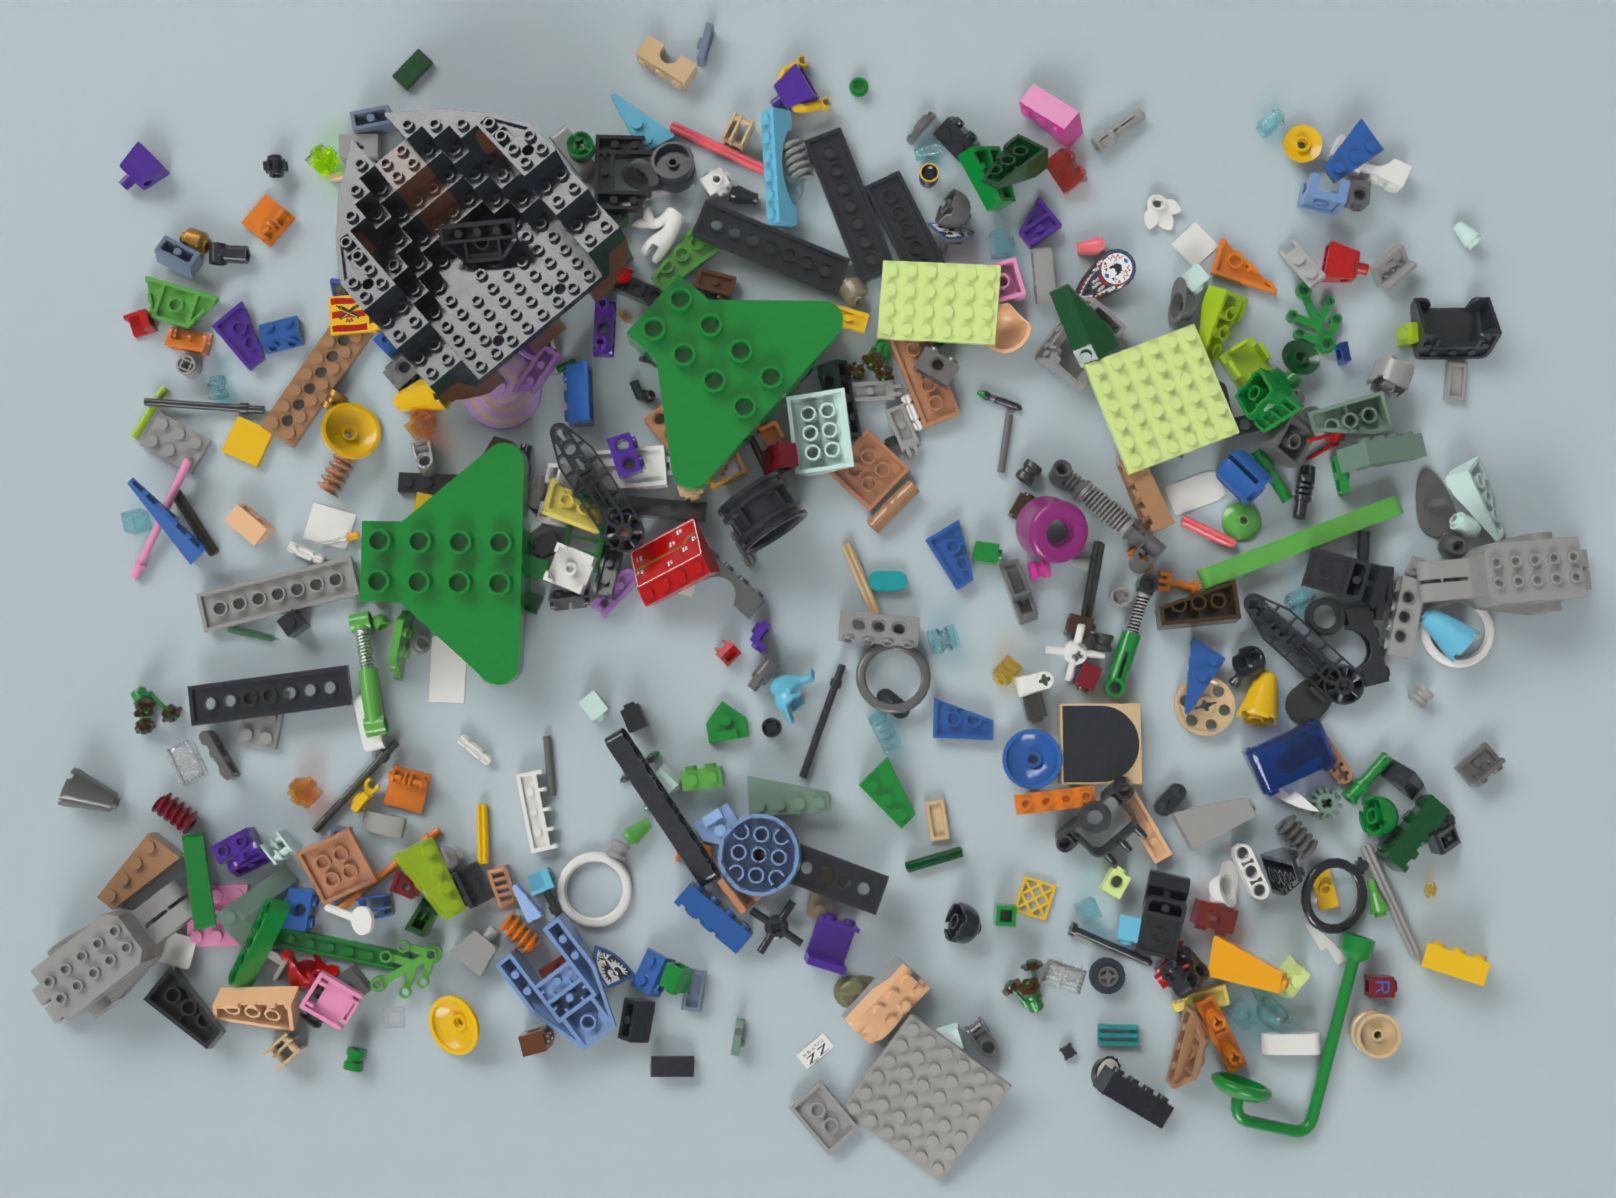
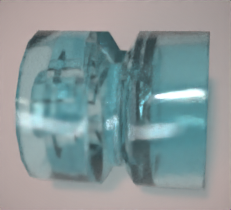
[926,624,960,656]

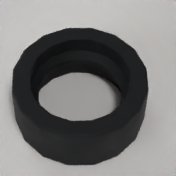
[1304,597,1346,636]

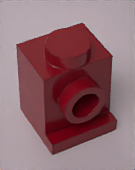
[389,871,421,900]

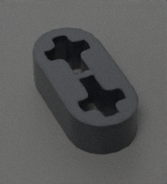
[876,688,910,719]
[1153,783,1186,816]

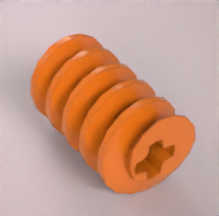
[499,910,544,955]

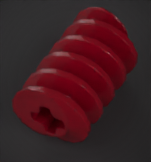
[151,792,198,834]

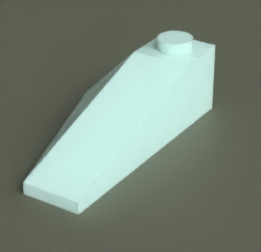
[1445,456,1505,542]

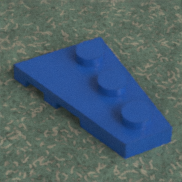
[1323,118,1384,184]
[925,519,974,591]
[933,698,994,740]

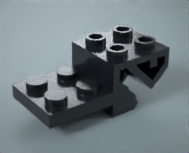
[1301,547,1393,607]
[1135,869,1191,961]

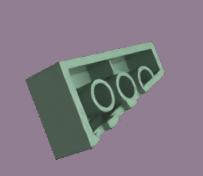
[1336,431,1427,474]
[747,776,830,815]

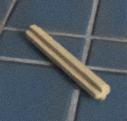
[842,543,881,614]

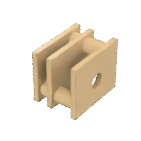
[722,111,755,153]
[263,1030,307,1071]

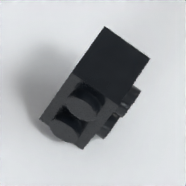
[617,997,656,1043]

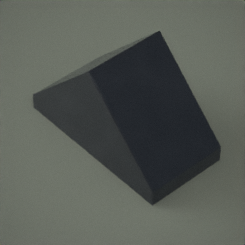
[1380,759,1424,800]
[1427,824,1461,855]

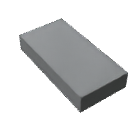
[1443,361,1468,403]

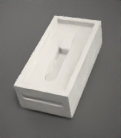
[585,445,673,494]

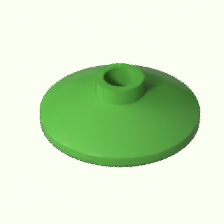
[1221,502,1261,541]

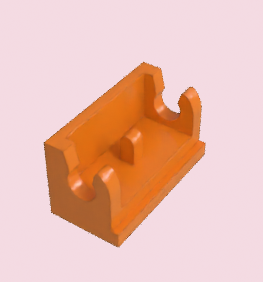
[164,327,214,356]

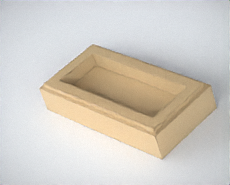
[924,798,950,841]

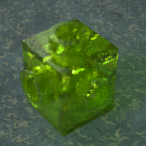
[305,143,340,178]

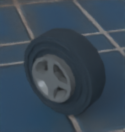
[1089,957,1125,994]

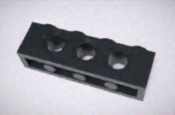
[817,359,862,440]

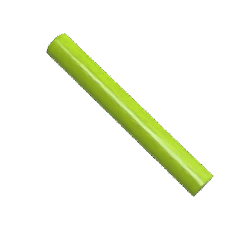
[130,385,169,439]

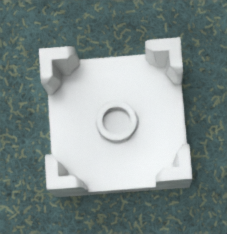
[543,542,598,595]

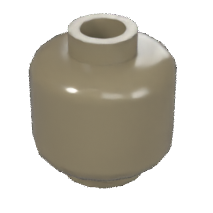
[839,277,868,307]

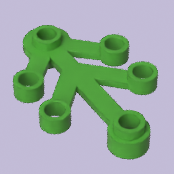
[370,940,442,999]

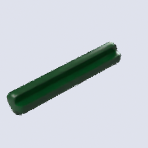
[905,847,963,873]

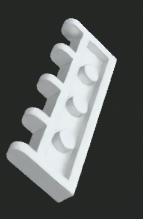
[516,769,559,854]

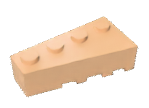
[212,986,302,1031]

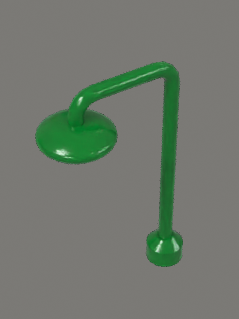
[1211,931,1376,1137]

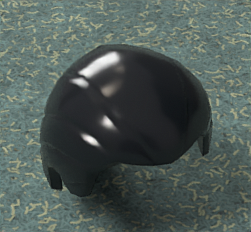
[1228,645,1266,689]

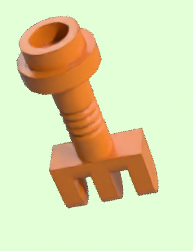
[1157,570,1201,595]

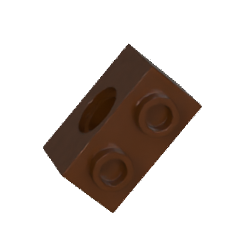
[518,1025,555,1057]

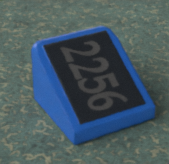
[330,278,349,296]

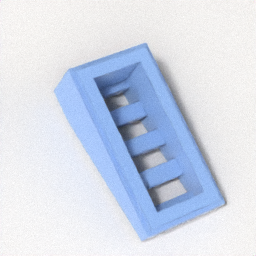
[512,883,545,923]

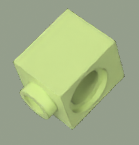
[1099,866,1131,900]

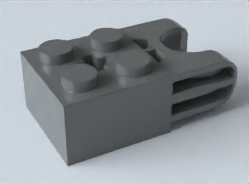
[1257,389,1320,469]

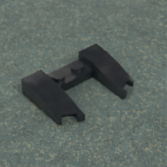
[594,134,653,214]

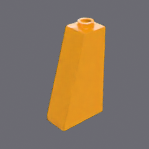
[1208,936,1289,993]

